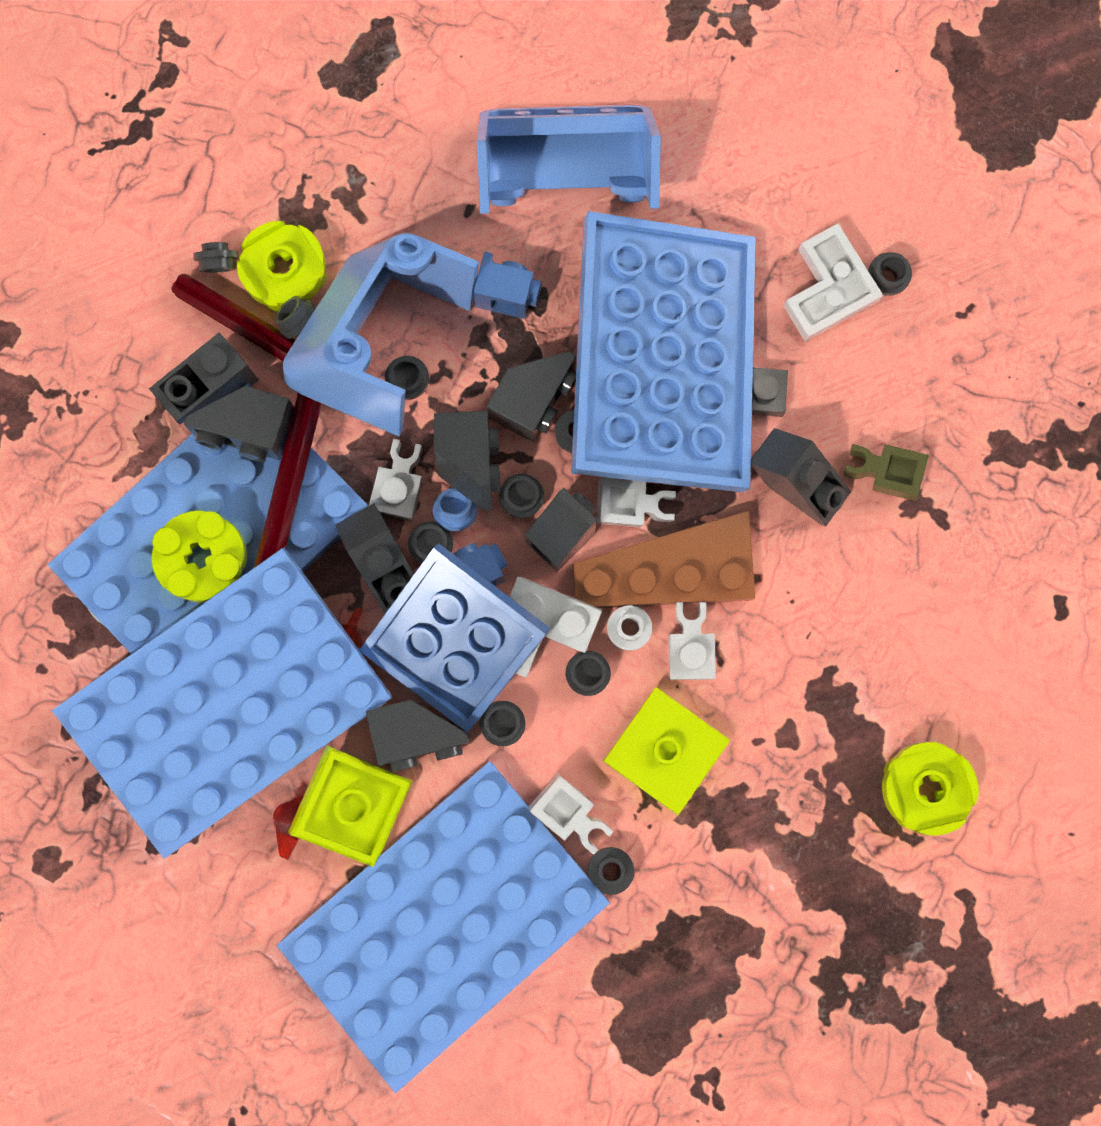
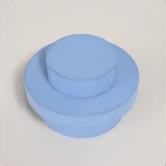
[433,488,477,531]

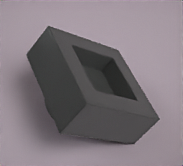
[752,367,788,417]

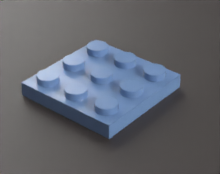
[359,543,550,733]

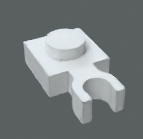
[369,439,423,522]
[596,477,676,527]
[668,602,716,680]
[528,773,613,855]

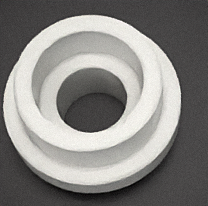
[607,605,652,651]

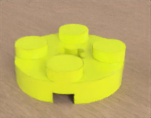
[237,221,327,311]
[151,510,247,603]
[882,742,979,836]

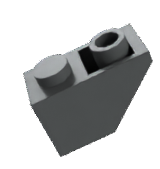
[149,332,259,424]
[486,351,576,442]
[184,386,294,462]
[434,411,501,511]
[751,428,851,526]
[525,487,597,572]
[335,503,414,614]
[366,700,471,772]

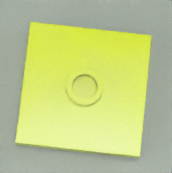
[603,687,730,815]
[288,745,412,867]

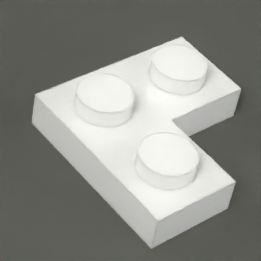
[783,223,883,342]
[510,576,603,678]

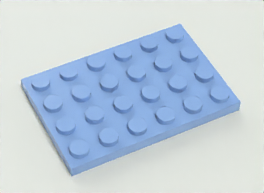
[571,211,756,493]
[47,383,369,654]
[51,547,392,859]
[276,761,610,1094]

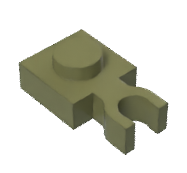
[844,444,929,501]

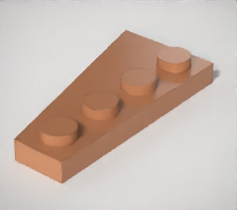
[573,510,755,608]

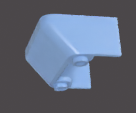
[477,105,661,214]
[283,233,479,436]

